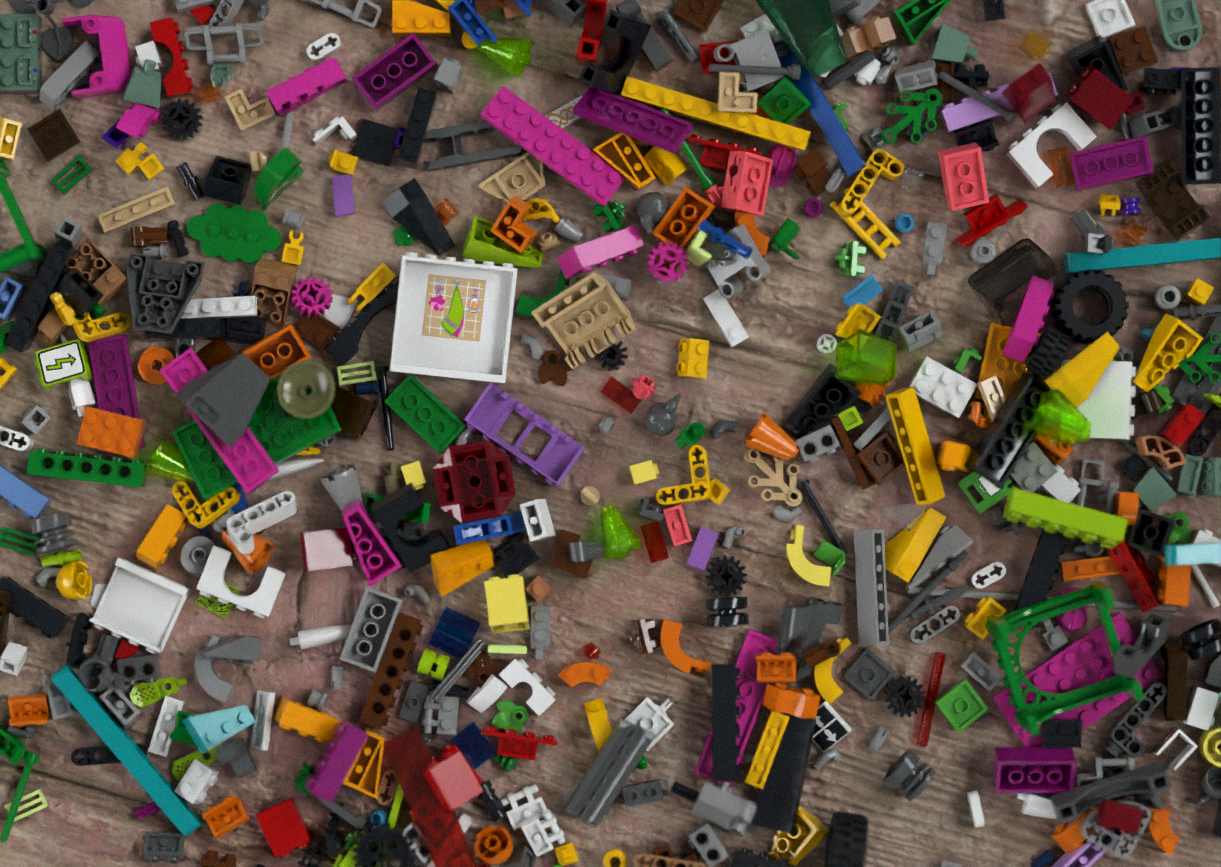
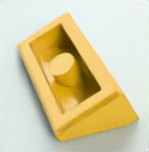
[0,118,22,160]

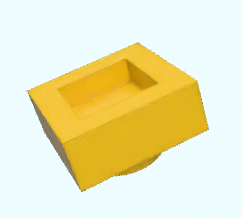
[138,153,165,180]
[703,478,731,505]

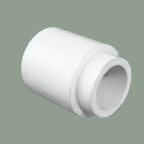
[854,59,881,86]

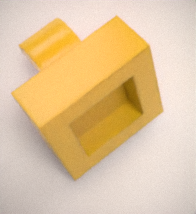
[1098,194,1121,216]
[554,842,579,866]

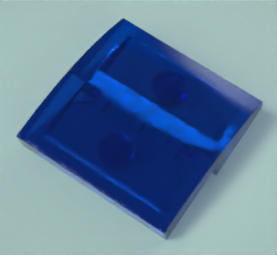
[428,607,481,659]

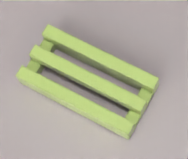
[336,361,377,386]
[488,644,527,654]
[4,789,48,822]

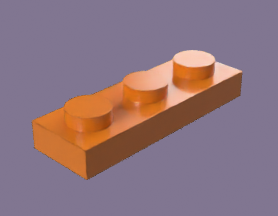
[1060,556,1120,581]

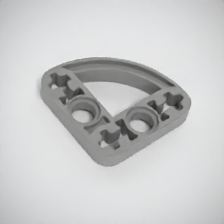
[1080,800,1151,858]

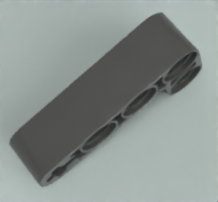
[616,0,673,72]
[1108,682,1167,757]
[215,737,257,779]

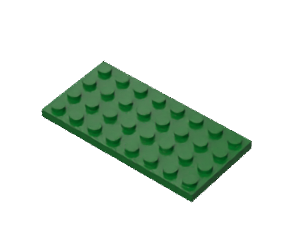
[172,375,342,501]

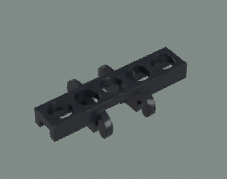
[297,836,327,867]

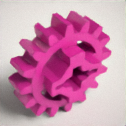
[647,241,689,284]
[291,276,333,317]

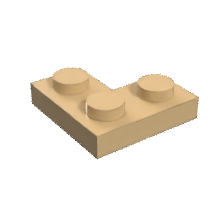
[717,72,758,113]
[225,88,276,132]

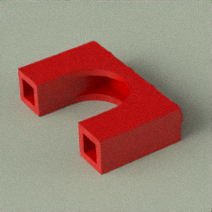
[577,0,608,65]

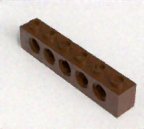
[359,612,424,730]

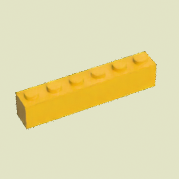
[885,387,945,505]

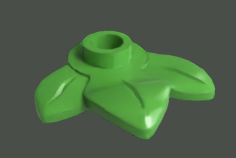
[1163,512,1191,545]
[492,700,529,734]

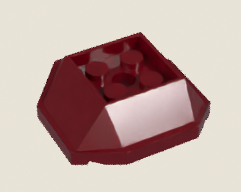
[433,440,516,523]

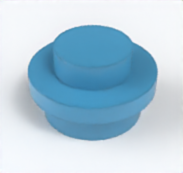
[895,213,914,233]
[370,810,388,828]

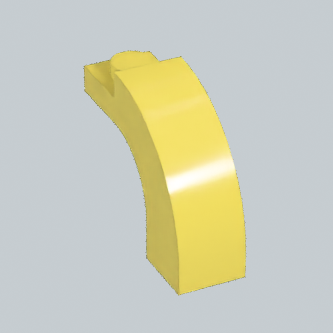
[786,525,831,586]

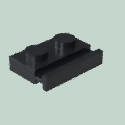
[225,316,267,345]
[1042,719,1082,748]

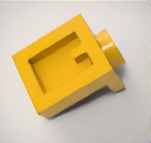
[328,149,359,176]

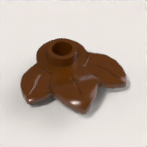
[538,350,574,386]
[465,650,502,687]

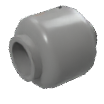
[970,239,996,265]
[1154,285,1181,310]

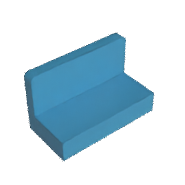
[841,274,883,309]

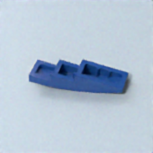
[453,512,527,545]

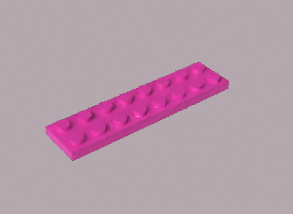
[480,86,626,207]
[160,348,280,494]
[694,629,778,787]

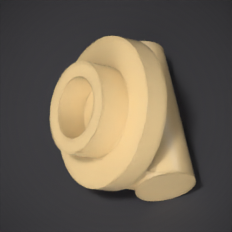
[248,150,267,171]
[538,232,560,252]
[581,486,600,505]

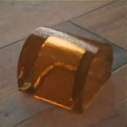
[198,83,222,104]
[435,198,460,225]
[1121,219,1148,246]

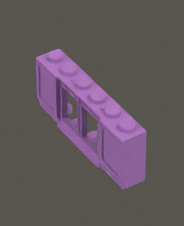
[464,382,585,487]

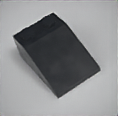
[1066,35,1128,92]

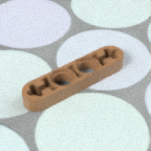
[633,852,707,867]

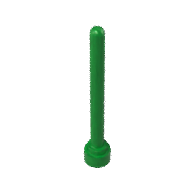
[661,108,716,191]
[0,751,40,842]

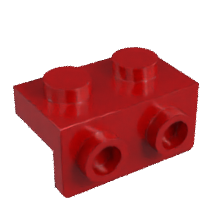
[699,40,737,74]

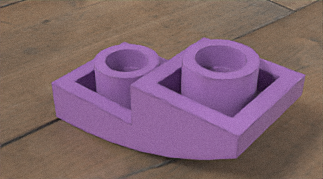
[332,174,355,217]
[687,527,719,572]

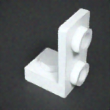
[312,116,357,145]

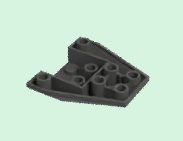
[126,253,205,334]
[175,353,271,448]

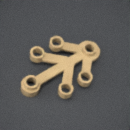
[744,448,802,507]

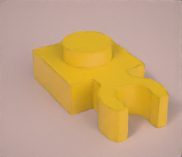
[281,231,305,266]
[49,292,76,326]

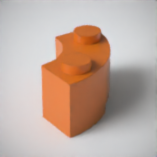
[734,211,770,258]
[558,661,612,688]
[762,683,821,718]
[1051,806,1101,853]
[1146,807,1179,855]

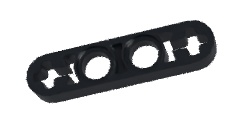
[1188,394,1221,456]
[71,743,147,766]

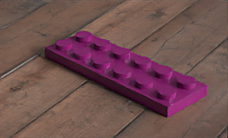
[573,87,693,154]
[88,335,145,455]

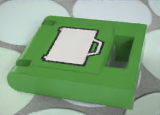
[958,471,1018,514]

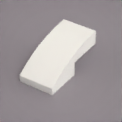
[466,674,508,713]

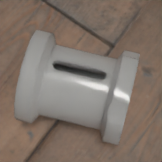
[282,207,307,230]

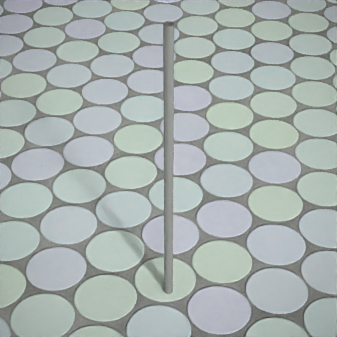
[907,587,1177,612]

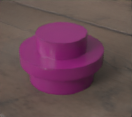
[804,198,823,217]

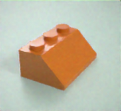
[652,187,715,251]

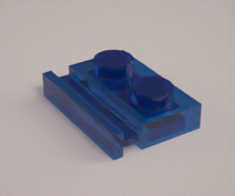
[452,722,497,769]

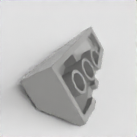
[905,525,974,591]

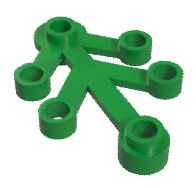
[881,88,942,144]
[1178,333,1221,383]

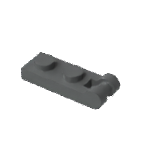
[317,796,367,829]

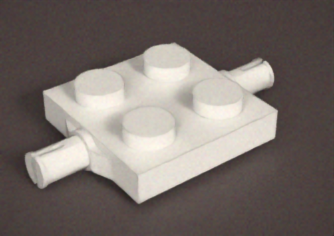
[624,697,674,751]

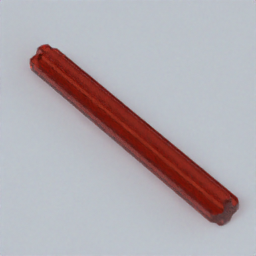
[917,652,946,747]

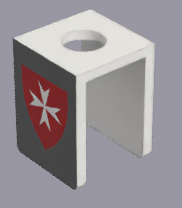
[1151,727,1198,771]

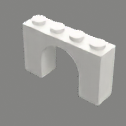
[1006,102,1097,189]
[196,545,286,618]

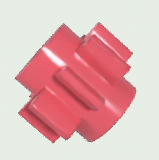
[704,184,724,208]
[631,375,655,400]

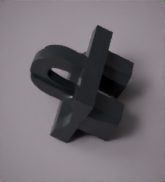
[954,64,989,90]

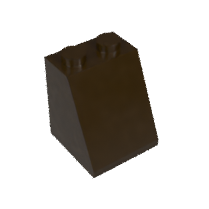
[330,385,377,439]

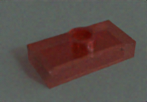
[601,376,642,414]
[640,521,669,563]

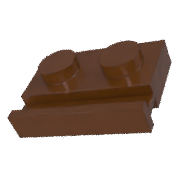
[925,63,954,102]
[294,312,339,351]

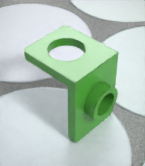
[814,540,846,576]

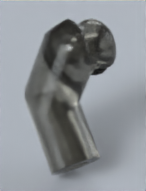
[1102,766,1124,778]

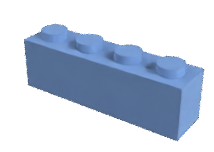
[0,464,52,520]

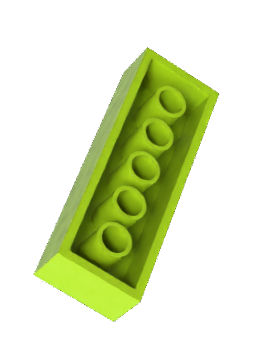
[1002,488,1128,549]

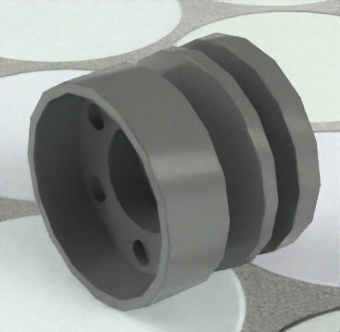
[29,512,77,554]
[884,749,935,802]

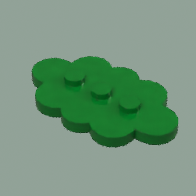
[187,204,282,264]

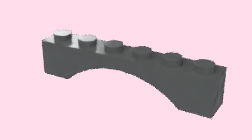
[1050,761,1172,824]

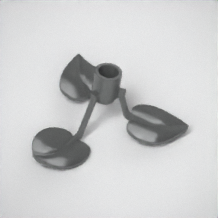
[10,0,93,60]

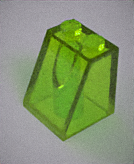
[836,329,897,385]
[1030,388,1091,446]

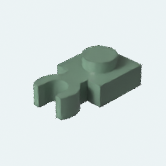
[210,64,232,87]

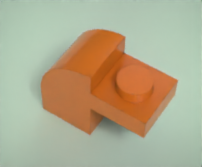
[1113,492,1139,526]

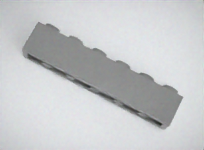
[854,529,889,646]

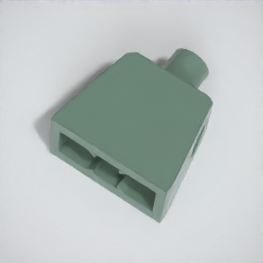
[930,24,978,65]
[123,59,161,108]
[1130,467,1177,511]

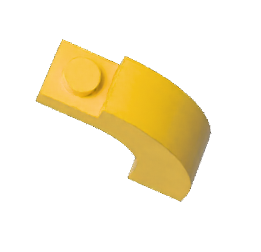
[813,637,852,705]
[584,698,612,752]

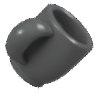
[1071,542,1104,557]

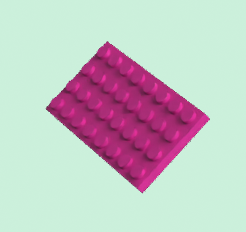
[992,612,1162,748]

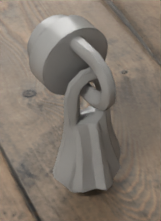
[875,46,900,85]

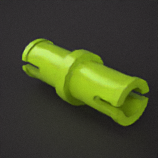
[41,549,82,568]

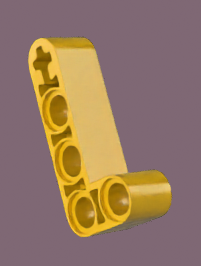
[838,149,904,217]

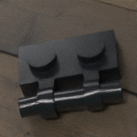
[492,532,539,578]

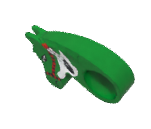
[254,147,304,210]

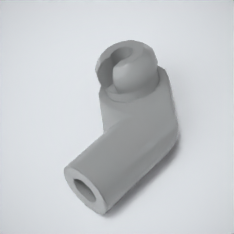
[521,333,544,360]
[773,506,803,522]
[404,584,431,605]

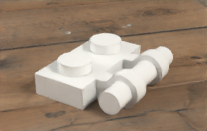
[501,784,547,830]
[520,809,565,857]

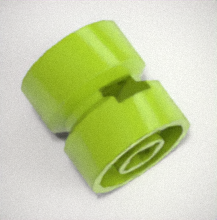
[417,648,451,680]

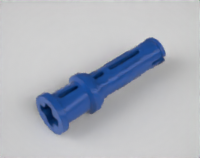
[697,220,752,259]

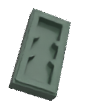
[1175,454,1204,496]

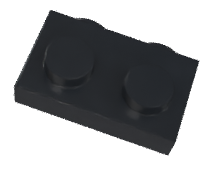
[1139,68,1181,96]
[954,119,1000,152]

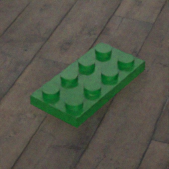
[384,374,466,454]

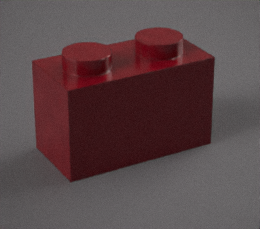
[1095,798,1144,835]

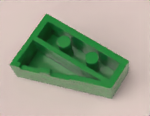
[890,0,951,46]

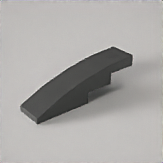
[867,279,914,361]

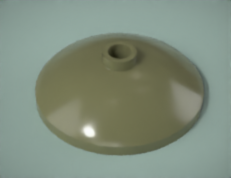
[277,361,335,419]

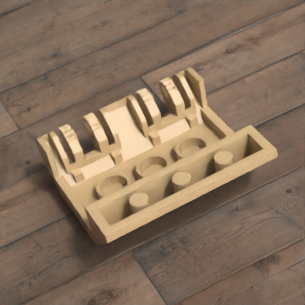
[531,271,636,369]

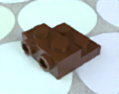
[855,432,905,486]

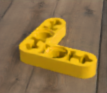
[63,299,132,342]
[656,445,712,506]
[172,481,240,529]

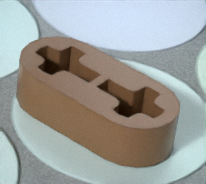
[377,769,400,805]

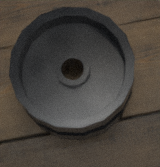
[705,597,749,628]
[1179,618,1221,661]

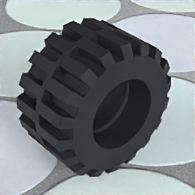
[1026,326,1071,379]

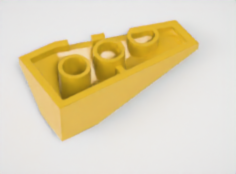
[1133,313,1203,392]
[1045,332,1120,411]

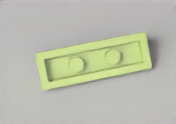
[682,230,712,266]

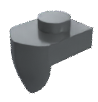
[1085,233,1115,255]

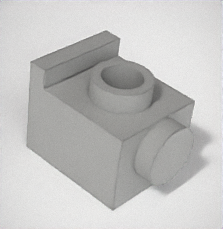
[19,404,51,435]

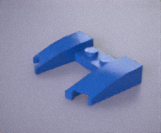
[448,0,538,46]

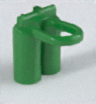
[771,218,800,260]

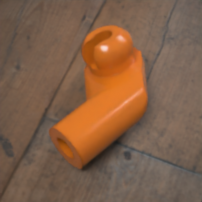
[970,401,990,429]

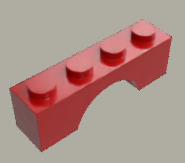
[149,17,194,100]

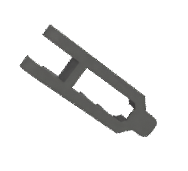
[423,120,524,172]

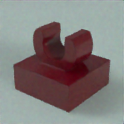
[1125,90,1146,115]

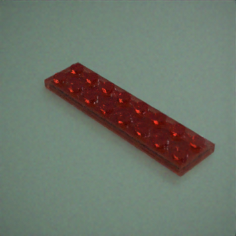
[383,727,479,867]

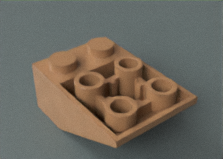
[67,237,128,307]
[251,258,298,326]

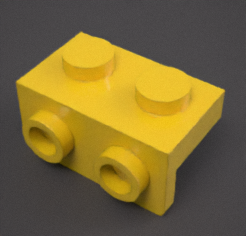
[676,338,709,379]
[964,596,1007,640]

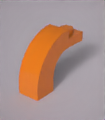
[660,619,712,674]

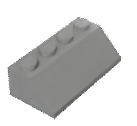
[340,586,404,673]

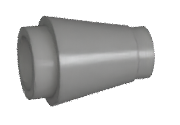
[554,217,583,242]

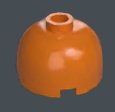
[474,826,514,865]

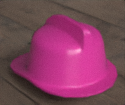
[766,144,797,187]
[1056,587,1089,632]

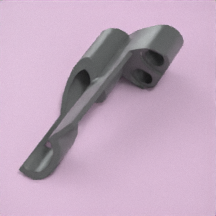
[770,597,842,685]

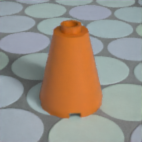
[744,412,799,461]
[221,527,275,574]

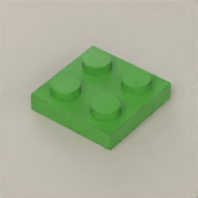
[934,679,988,733]

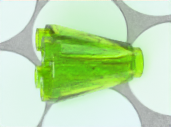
[478,37,532,78]
[600,505,642,560]

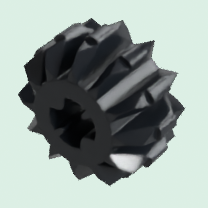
[596,341,628,371]

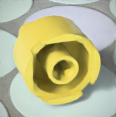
[1198,726,1221,767]

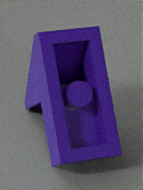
[102,118,131,150]

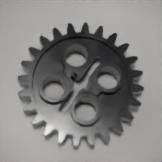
[353,822,416,867]

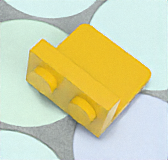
[835,303,882,348]

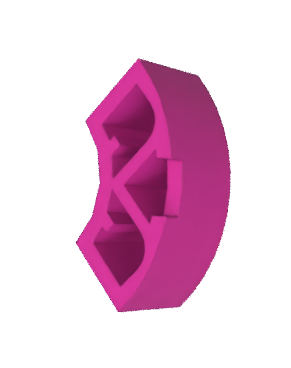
[116,102,161,141]

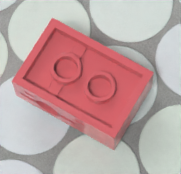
[938,142,989,211]
[720,151,773,216]

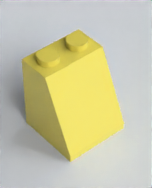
[484,574,530,634]

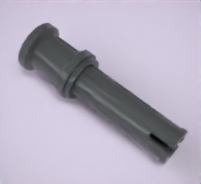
[655,8,700,64]
[1173,303,1221,321]

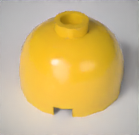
[56,561,92,600]

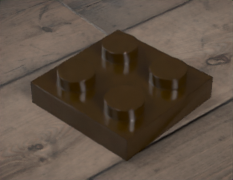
[28,109,81,162]

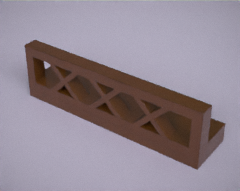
[830,416,877,490]

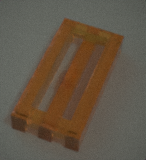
[1048,146,1075,188]

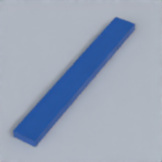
[775,37,866,176]

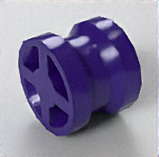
[1120,197,1141,216]

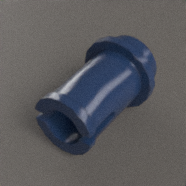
[356,380,381,395]
[1030,849,1055,867]

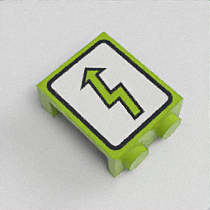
[34,339,93,392]

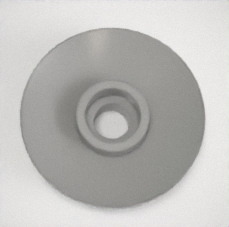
[180,536,214,574]

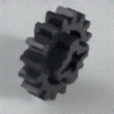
[161,99,204,141]
[705,555,747,597]
[884,676,926,717]

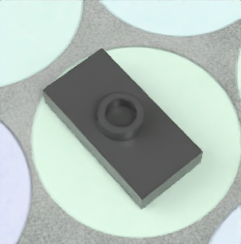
[399,680,430,723]

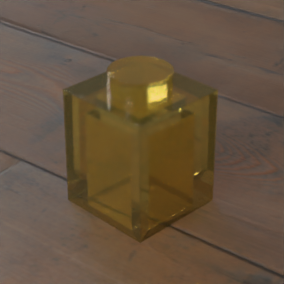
[1018,30,1051,62]

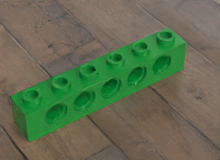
[27,448,148,488]

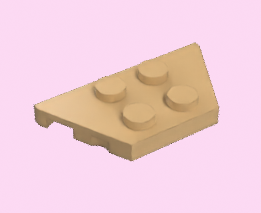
[478,152,546,204]

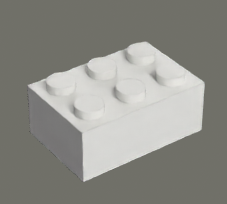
[908,357,977,419]

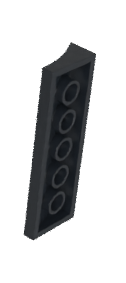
[1181,67,1221,184]
[965,372,1058,489]
[751,712,816,833]

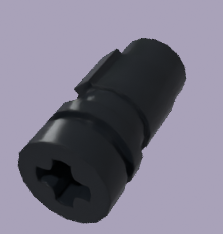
[477,780,506,822]

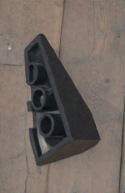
[382,178,456,256]
[783,363,861,438]

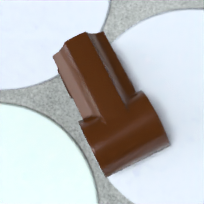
[130,226,169,247]
[802,639,841,669]

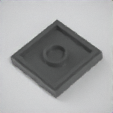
[841,647,896,702]

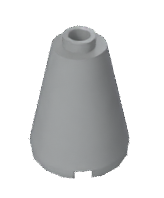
[320,464,363,512]

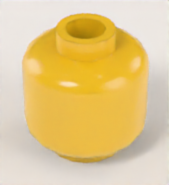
[603,848,628,867]

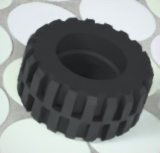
[1052,269,1129,344]
[824,811,868,867]

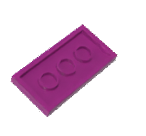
[1069,135,1154,191]

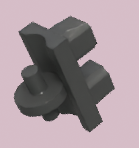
[993,508,1024,535]

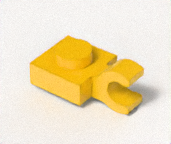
[115,142,149,175]

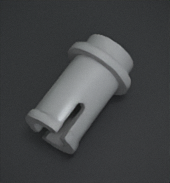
[143,244,169,259]
[212,509,236,533]
[330,665,345,690]
[869,726,890,752]

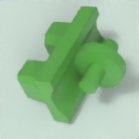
[834,241,866,277]

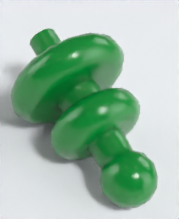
[493,754,517,772]

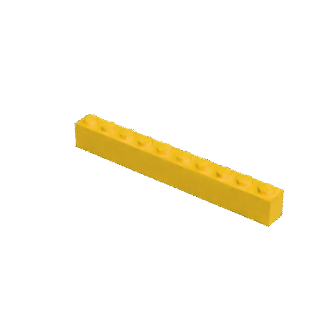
[621,77,811,152]

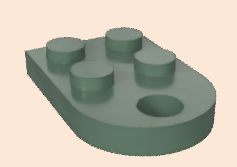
[1154,0,1202,52]

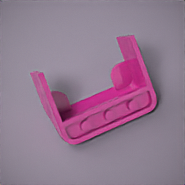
[61,15,132,99]

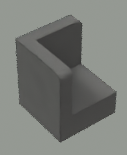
[503,846,536,867]

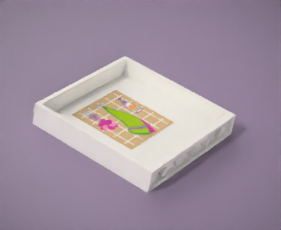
[389,252,518,383]

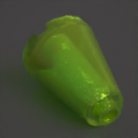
[145,437,195,484]

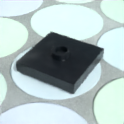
[352,119,398,167]

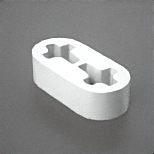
[307,33,341,61]
[971,562,1006,588]
[967,790,985,828]

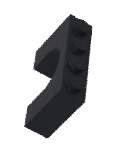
[579,9,652,95]
[370,482,450,573]

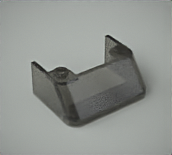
[968,238,1066,327]

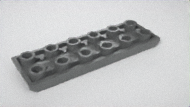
[1171,315,1221,415]
[563,718,654,826]

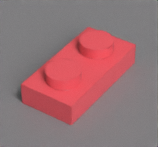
[663,504,692,546]

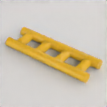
[830,187,901,260]

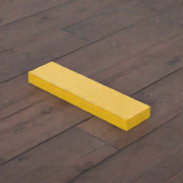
[745,711,790,789]

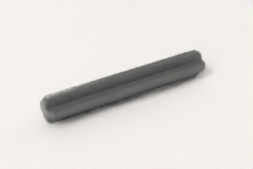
[430,639,486,702]

